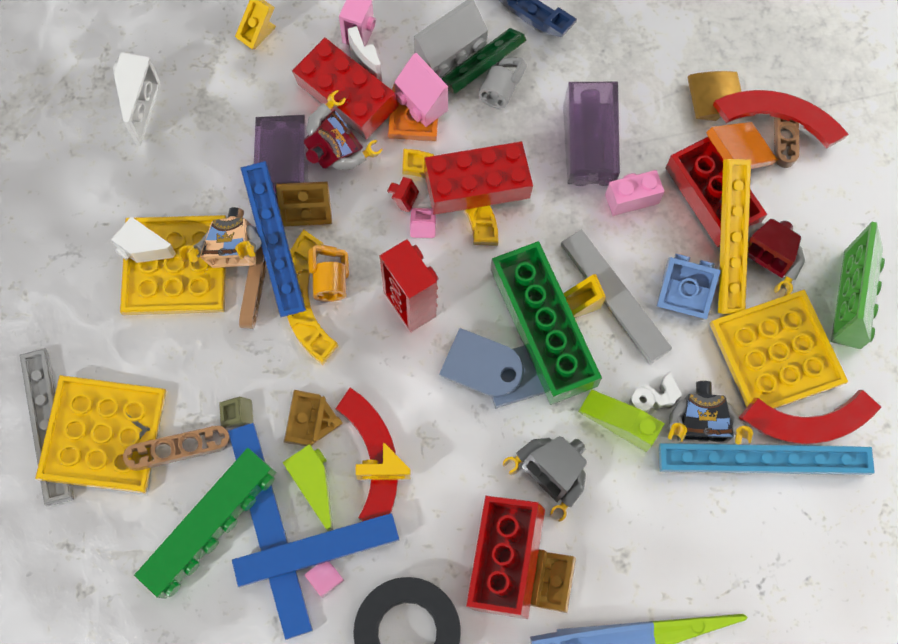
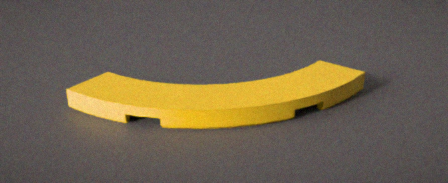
[402,149,499,246]
[287,229,338,365]

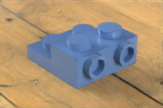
[656,254,721,319]

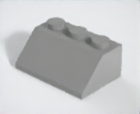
[414,0,488,78]

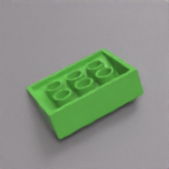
[831,222,885,349]

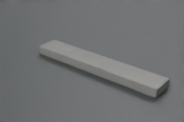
[561,229,672,364]
[20,348,74,507]

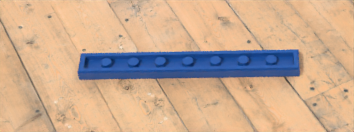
[228,423,313,640]

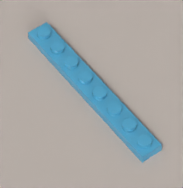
[659,443,875,475]

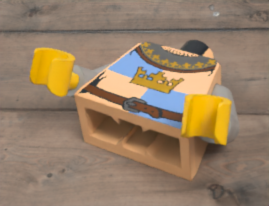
[179,207,262,268]

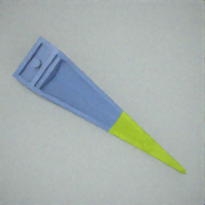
[530,614,748,644]

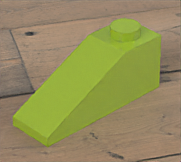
[578,389,665,452]
[282,444,333,531]

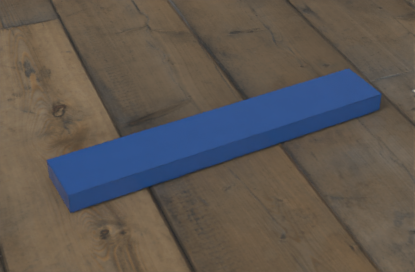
[241,161,306,317]
[232,513,400,588]

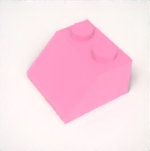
[394,53,448,127]

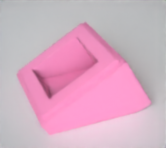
[410,208,436,238]
[304,562,344,598]

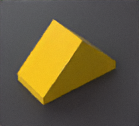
[563,274,606,318]

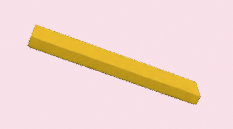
[718,159,751,314]

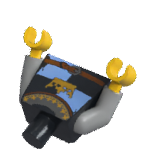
[668,381,753,445]

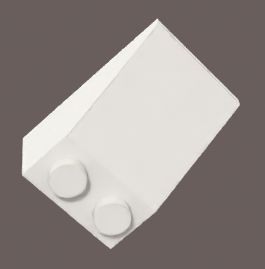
[113,52,161,146]

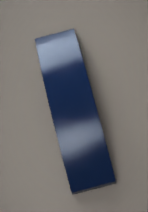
[499,0,577,37]

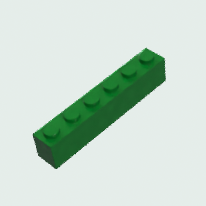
[134,447,277,599]

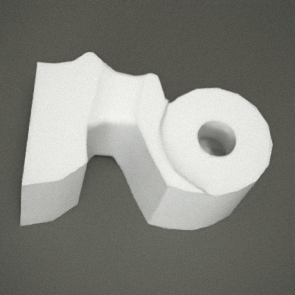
[629,373,682,413]

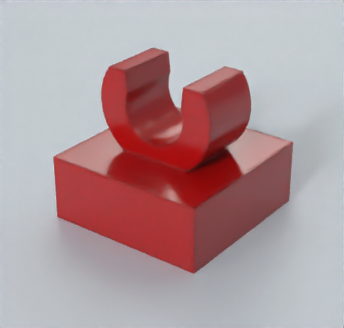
[387,177,419,212]

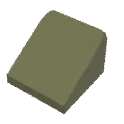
[219,397,254,428]

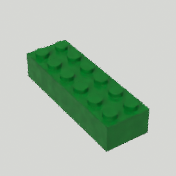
[491,241,602,405]

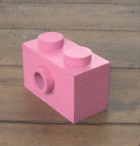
[339,0,376,46]
[605,170,665,216]

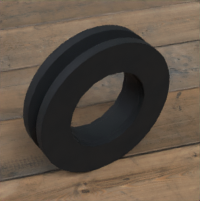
[353,577,461,644]

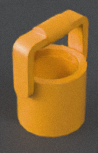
[308,245,349,302]

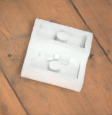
[348,26,382,82]

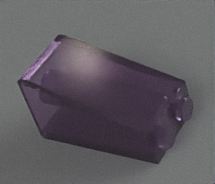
[563,81,620,186]
[254,115,309,214]

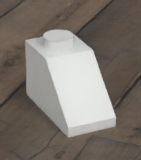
[111,217,176,263]

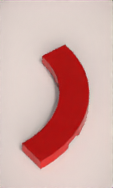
[713,90,849,149]
[335,387,398,522]
[739,390,881,444]

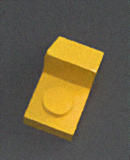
[235,0,276,50]
[356,443,411,480]

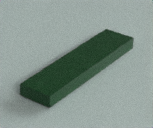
[441,28,527,94]

